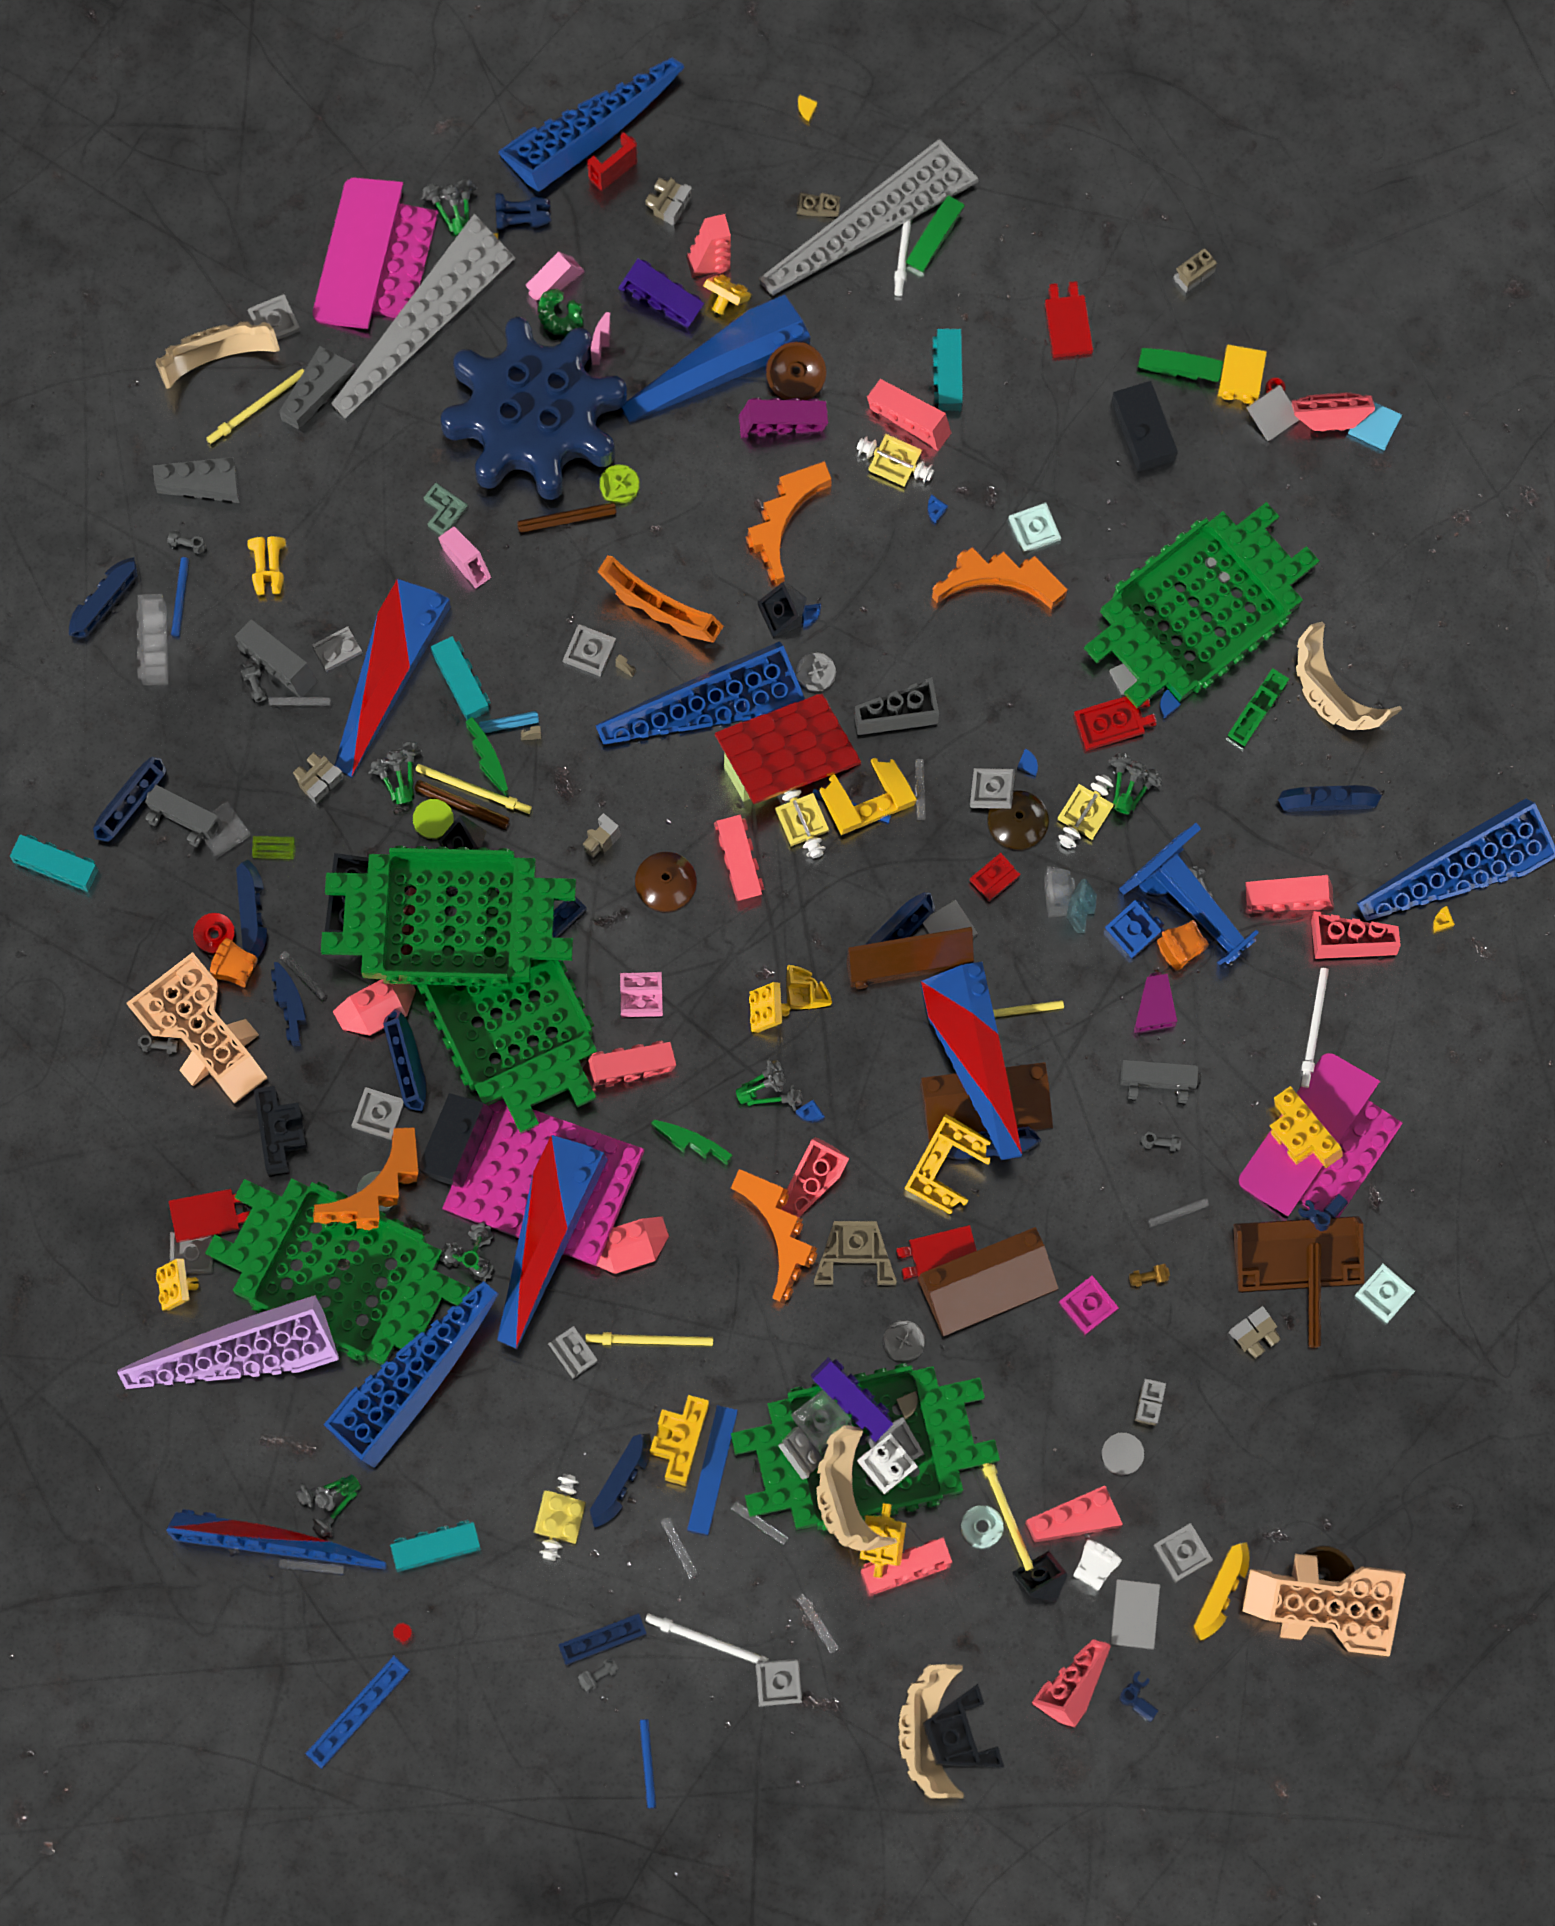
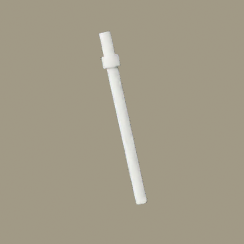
[894,219,912,296]
[1301,968,1329,1088]
[645,1614,769,1663]

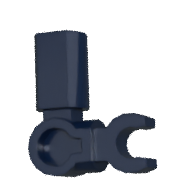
[1298,1194,1348,1231]
[1120,1671,1159,1722]

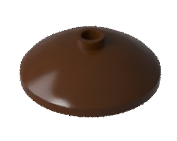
[766,341,826,401]
[635,852,697,912]

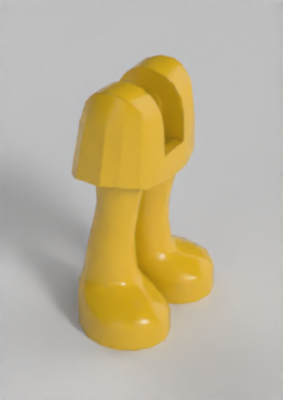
[247,536,286,595]

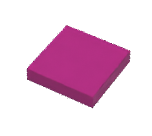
[1059,1276,1119,1335]

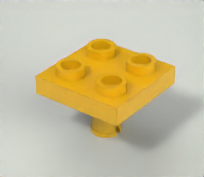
[704,274,752,314]
[749,982,790,1033]
[156,1259,199,1311]

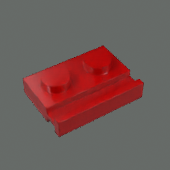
[970,853,1021,902]

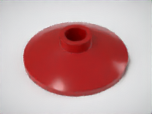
[193,913,235,953]

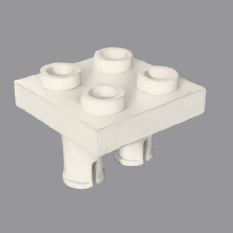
[857,1433,918,1495]

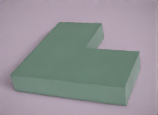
[424,483,468,535]

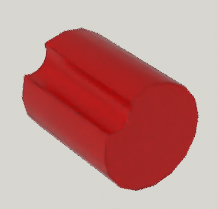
[393,1623,413,1644]

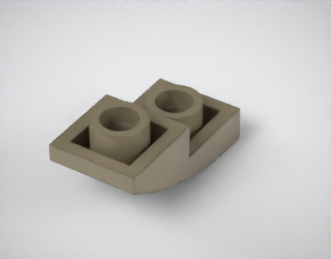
[797,193,840,217]

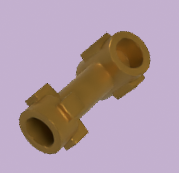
[1129,1264,1170,1287]

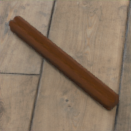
[517,502,616,532]
[414,780,510,829]
[1309,1243,1321,1348]

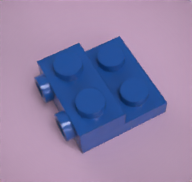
[1105,900,1164,958]

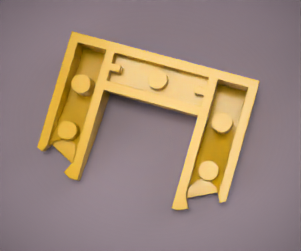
[819,758,917,835]
[904,1114,991,1214]

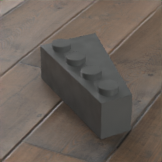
[279,346,356,429]
[153,457,240,503]
[234,619,317,699]
[854,677,939,735]

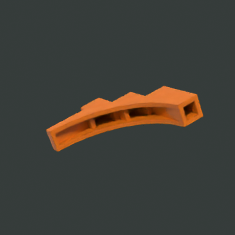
[746,461,832,586]
[932,547,1068,609]
[597,555,724,643]
[313,1128,418,1230]
[731,1169,817,1303]

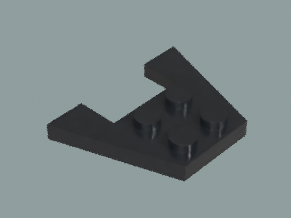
[923,1684,1005,1768]

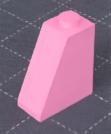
[525,252,585,301]
[438,527,492,589]

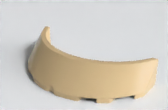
[156,322,280,389]
[1296,622,1402,730]
[817,1425,897,1551]
[899,1665,964,1798]

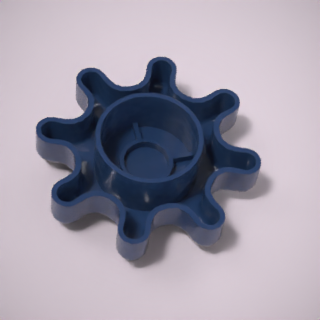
[440,317,627,499]

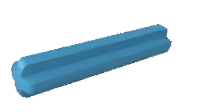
[479,711,539,733]

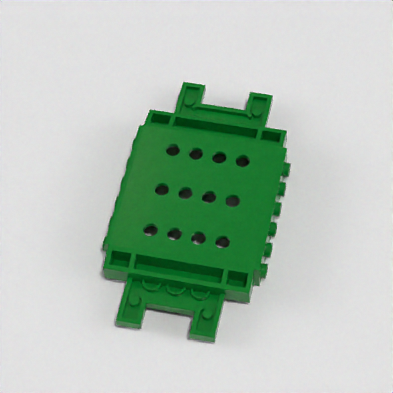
[1084,502,1320,708]
[321,846,576,987]
[417,887,597,1134]
[205,1178,471,1365]
[731,1363,1000,1531]

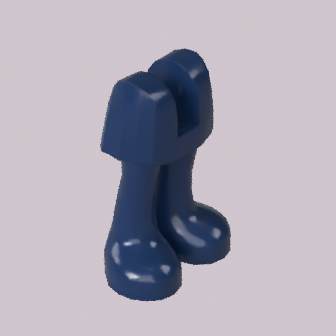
[495,193,551,229]

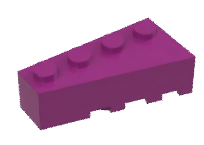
[739,398,828,438]

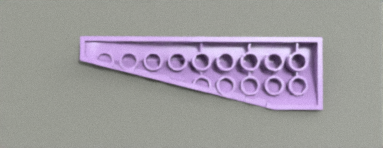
[117,1295,339,1389]

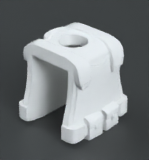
[1073,1540,1122,1591]

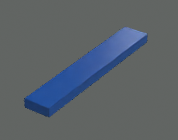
[687,1405,738,1535]
[306,1656,410,1769]

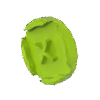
[600,465,640,504]
[413,799,454,840]

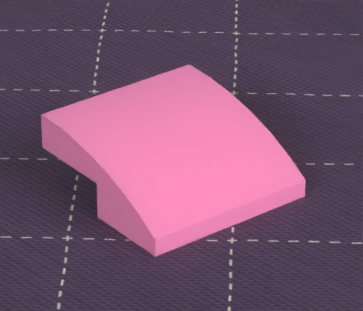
[591,312,611,365]
[620,972,663,1017]

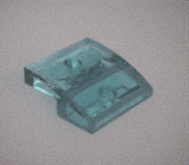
[1066,879,1097,933]

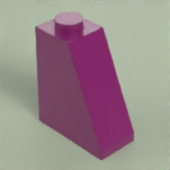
[1134,972,1177,1033]

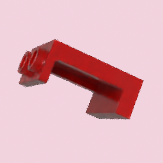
[588,132,637,191]

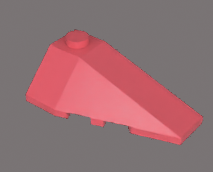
[781,1137,850,1217]
[1032,1639,1111,1727]

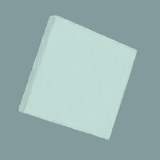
[1008,503,1061,554]
[1355,1264,1415,1323]

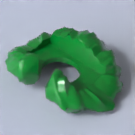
[537,289,584,336]

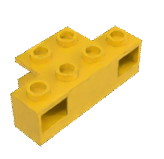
[1270,1086,1343,1168]
[650,1395,709,1486]

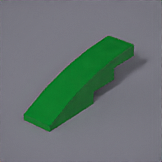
[905,195,965,273]
[1138,348,1223,382]
[1227,668,1290,747]
[466,717,509,797]
[651,1120,733,1165]

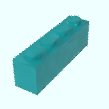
[933,329,963,411]
[431,636,491,720]
[10,834,98,892]
[390,1520,481,1572]

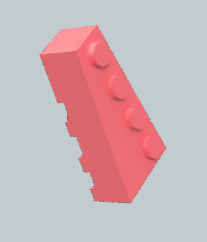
[686,214,731,278]
[867,379,951,451]
[714,815,764,901]
[1245,875,1334,913]
[582,1041,676,1091]
[1025,1486,1123,1543]
[861,1538,952,1596]

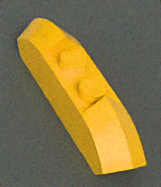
[1194,1542,1250,1641]

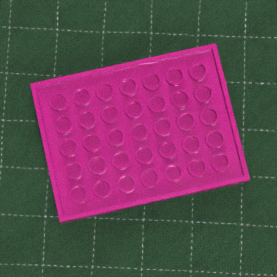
[442,1099,645,1266]

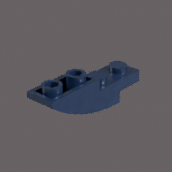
[271,962,307,1046]

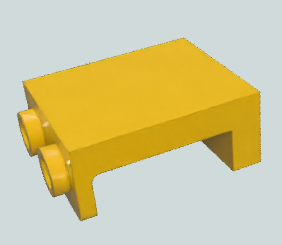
[1218,345,1266,404]

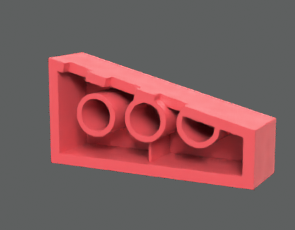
[1311,911,1401,959]

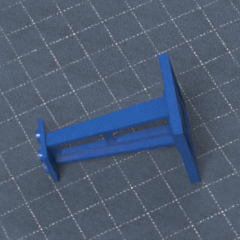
[1119,823,1259,965]

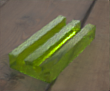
[252,836,295,859]

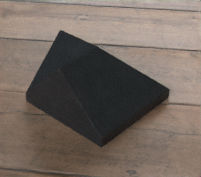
[758,581,807,637]
[438,815,487,850]
[1012,1551,1068,1601]

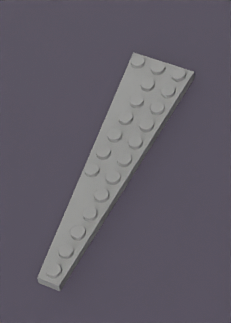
[759,139,978,295]
[331,214,515,418]

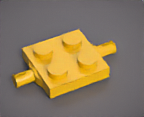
[860,1503,906,1578]

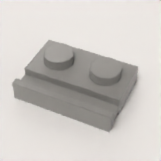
[312,627,362,672]
[548,1326,598,1379]
[778,1426,823,1480]

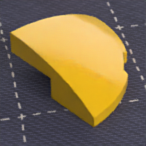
[786,965,832,1009]

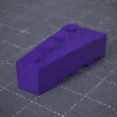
[618,258,704,328]
[811,1357,893,1442]

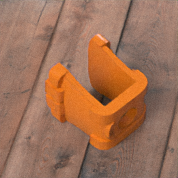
[1157,920,1209,972]
[210,938,258,988]

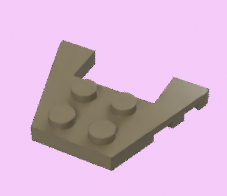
[814,1221,897,1285]

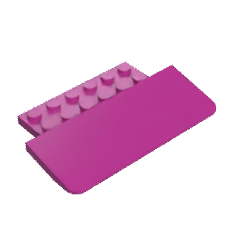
[313,178,438,329]
[1239,1053,1403,1217]

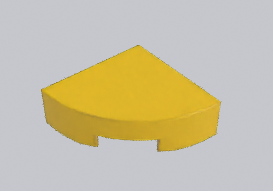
[798,95,818,121]
[1433,906,1455,933]

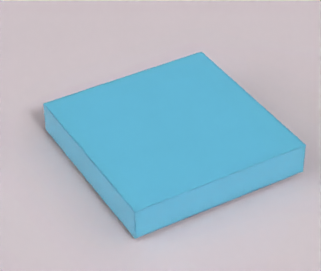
[1348,401,1402,450]

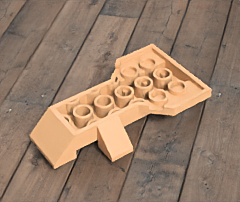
[126,952,267,1104]
[1243,1553,1405,1656]

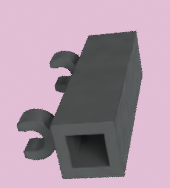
[145,785,222,847]
[1120,1060,1202,1103]

